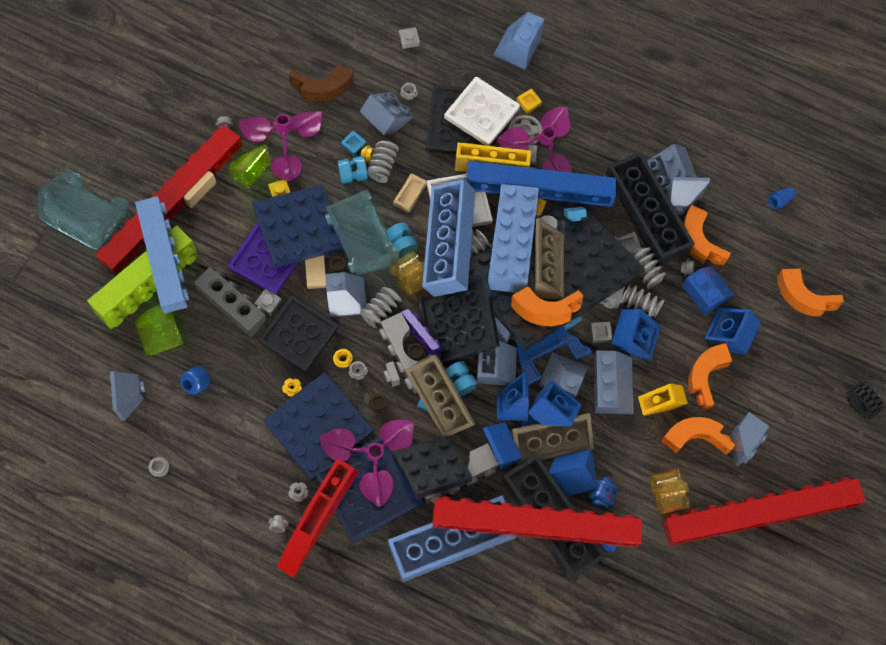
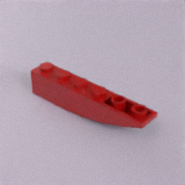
[277,458,359,578]

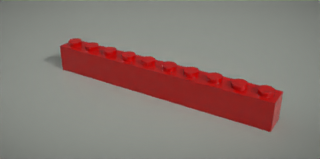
[95,125,242,276]
[662,477,866,546]
[432,497,642,548]

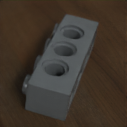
[194,267,267,337]

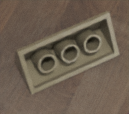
[534,218,564,299]
[405,355,475,437]
[511,413,594,465]

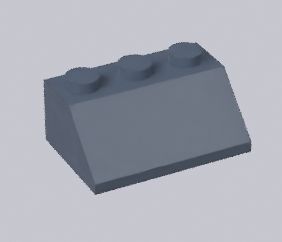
[593,351,634,414]

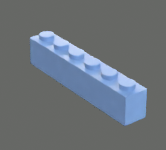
[135,196,189,314]

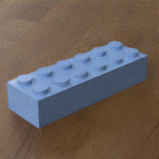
[422,179,475,297]
[488,184,539,293]
[388,496,517,582]

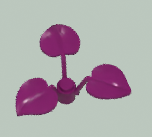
[497,107,571,172]
[239,112,322,181]
[320,420,414,507]

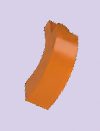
[683,205,731,266]
[777,269,844,316]
[511,286,583,326]
[688,343,732,411]
[661,417,736,455]

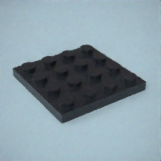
[426,85,504,154]
[418,272,500,365]

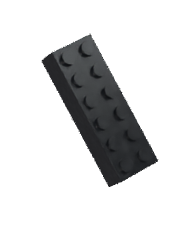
[605,152,695,267]
[502,454,606,582]

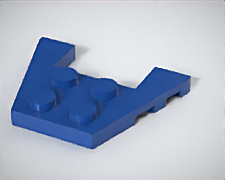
[514,326,592,387]

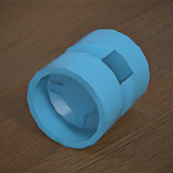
[338,156,368,184]
[385,222,418,258]
[445,361,478,397]

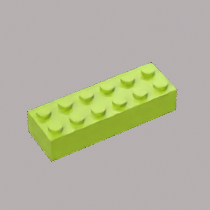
[87,225,198,330]

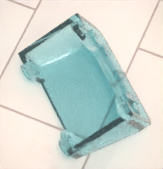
[38,168,129,250]
[325,189,400,275]

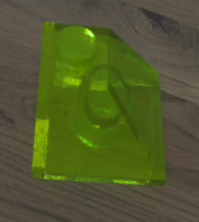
[229,144,271,189]
[135,305,184,357]

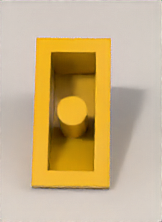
[638,384,688,415]

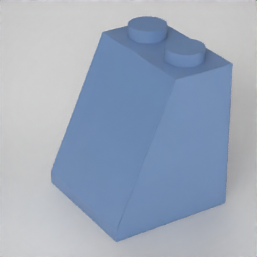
[494,12,544,69]

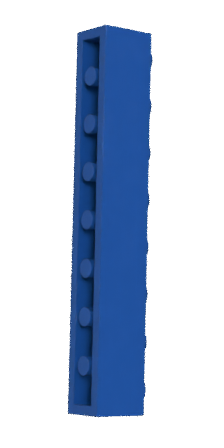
[466,161,616,207]

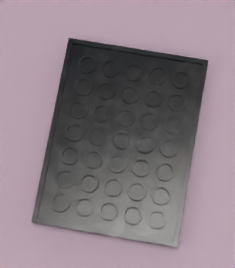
[469,201,646,351]

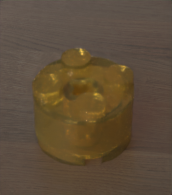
[388,251,424,296]
[650,468,690,514]

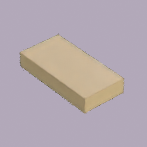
[184,171,216,209]
[393,173,427,213]
[305,256,326,289]

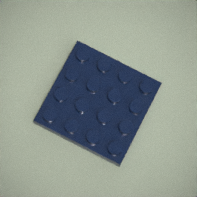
[252,185,346,268]
[263,372,374,481]
[314,437,423,543]

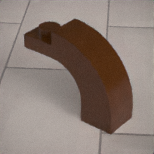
[289,64,354,102]

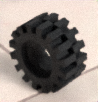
[846,382,884,420]

